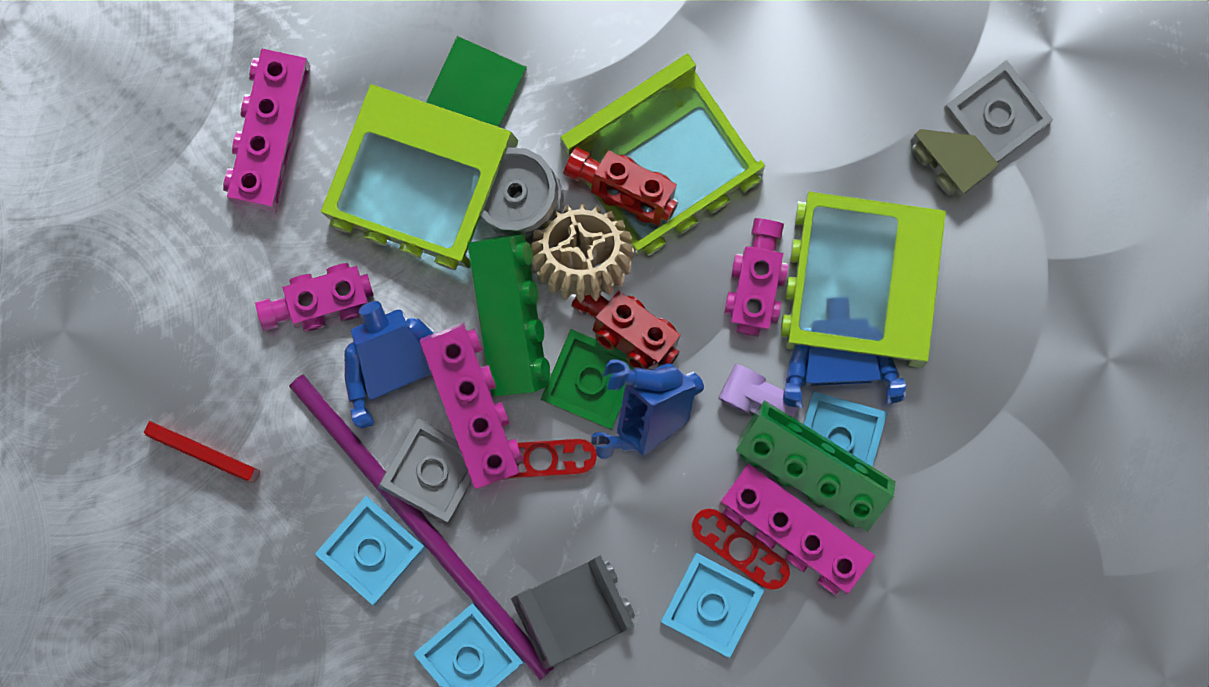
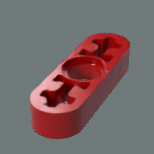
[502,439,597,480]
[691,508,790,590]

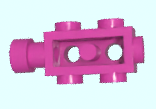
[724,218,788,337]
[255,263,374,332]

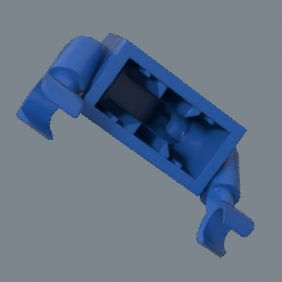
[783,297,906,408]
[344,301,434,428]
[591,360,704,459]

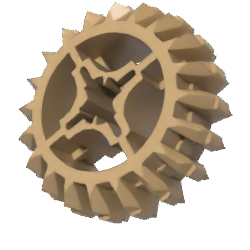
[531,202,634,303]

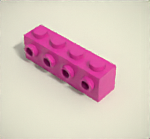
[223,48,310,212]
[420,323,523,489]
[720,463,875,596]

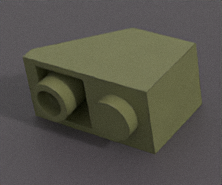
[910,129,999,199]

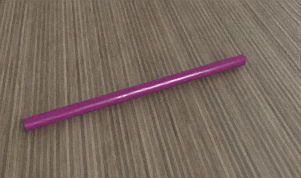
[289,374,554,681]

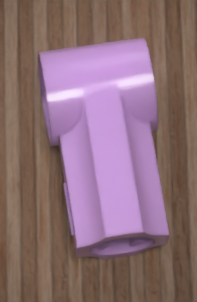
[718,364,798,417]

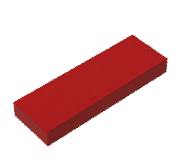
[143,421,260,483]

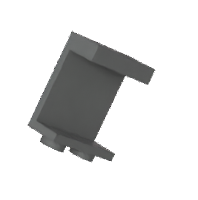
[511,555,635,670]

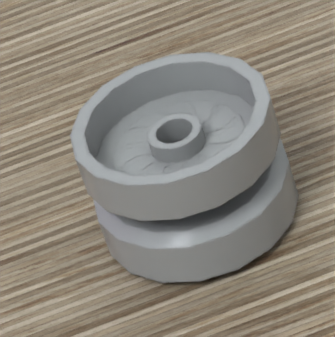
[472,147,564,241]

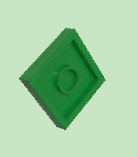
[426,36,527,127]
[540,329,633,430]

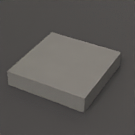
[944,60,1053,162]
[378,418,471,525]

